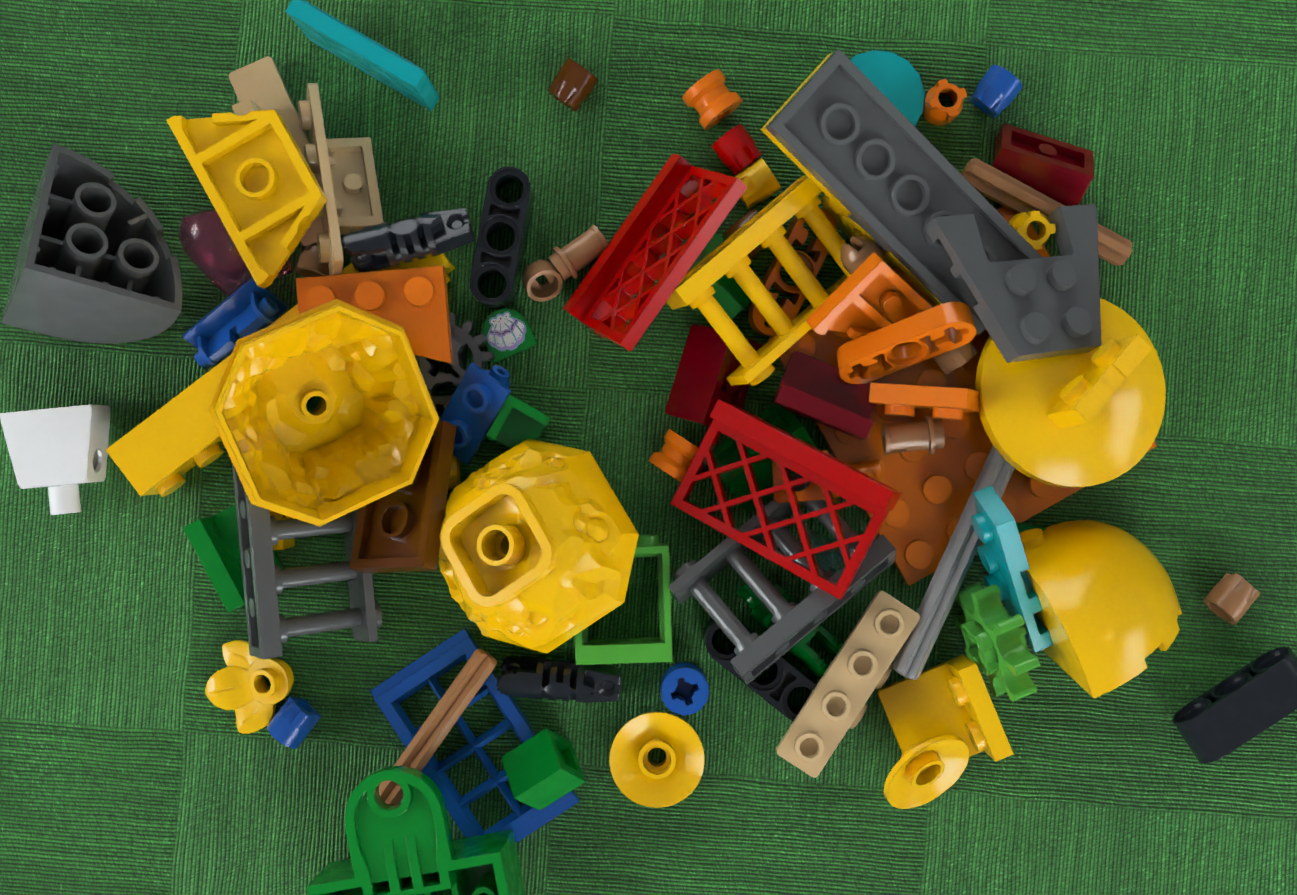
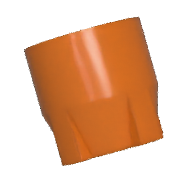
[922,79,967,126]

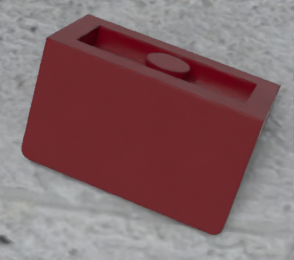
[991,123,1094,206]
[665,324,762,427]
[771,351,875,440]

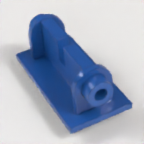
[182,277,288,369]
[439,362,511,465]

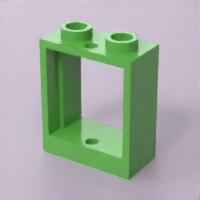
[575,534,673,665]

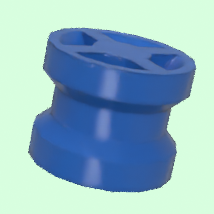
[661,661,709,715]

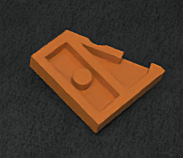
[806,252,933,346]
[869,383,980,420]

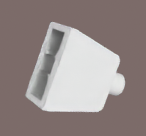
[0,404,111,515]

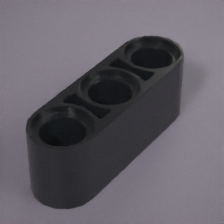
[470,167,534,310]
[703,618,816,721]
[1172,646,1297,763]

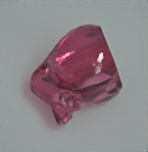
[179,208,293,296]

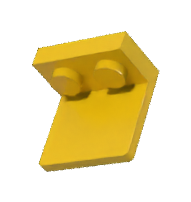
[877,655,1014,762]

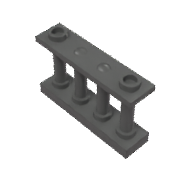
[232,463,382,659]
[668,473,896,685]

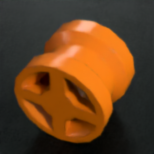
[682,69,743,130]
[648,429,698,482]

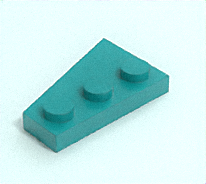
[971,485,1053,653]

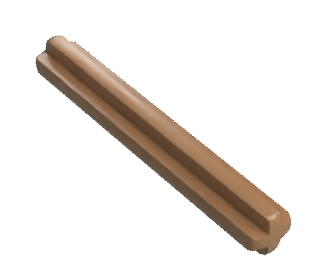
[961,158,1133,266]
[379,648,497,805]

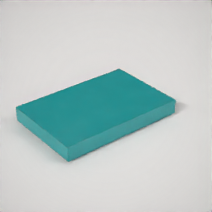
[285,0,440,112]

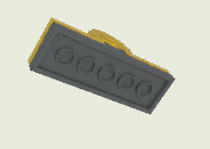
[760,49,1042,335]

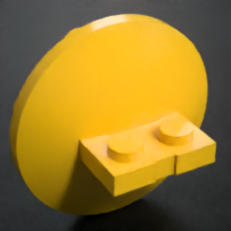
[975,298,1166,488]

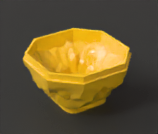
[208,299,439,527]
[438,438,639,654]

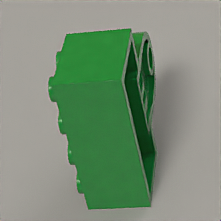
[307,766,526,895]

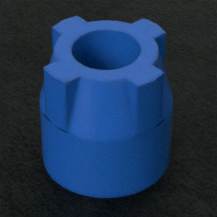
[969,65,1023,119]
[267,695,321,749]

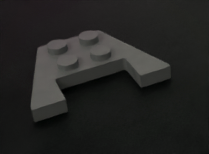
[925,204,1101,363]

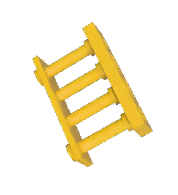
[667,174,888,386]

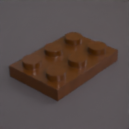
[349,421,457,573]

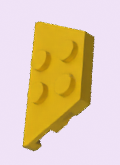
[166,109,328,289]

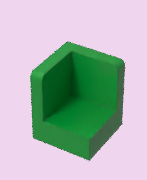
[485,394,551,449]
[502,728,586,810]

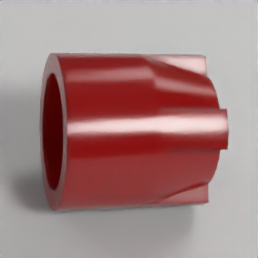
[711,123,762,176]

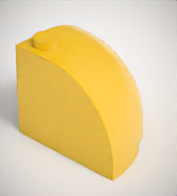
[1019,520,1182,699]

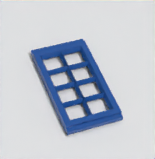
[370,627,580,843]

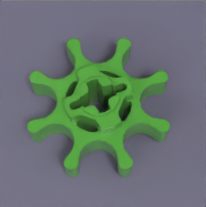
[953,582,1040,702]

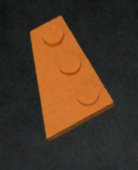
[296,266,454,365]

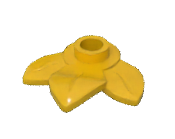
[205,640,294,734]

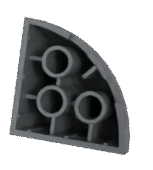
[1,143,183,344]

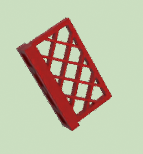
[563,153,747,352]
[670,399,902,600]

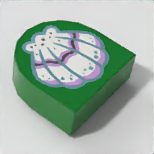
[482,308,538,364]

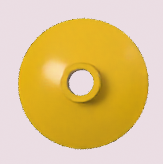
[609,711,705,808]
[884,735,970,809]

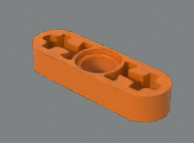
[748,208,837,336]
[836,301,976,384]

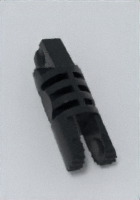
[342,208,474,273]
[496,655,622,703]

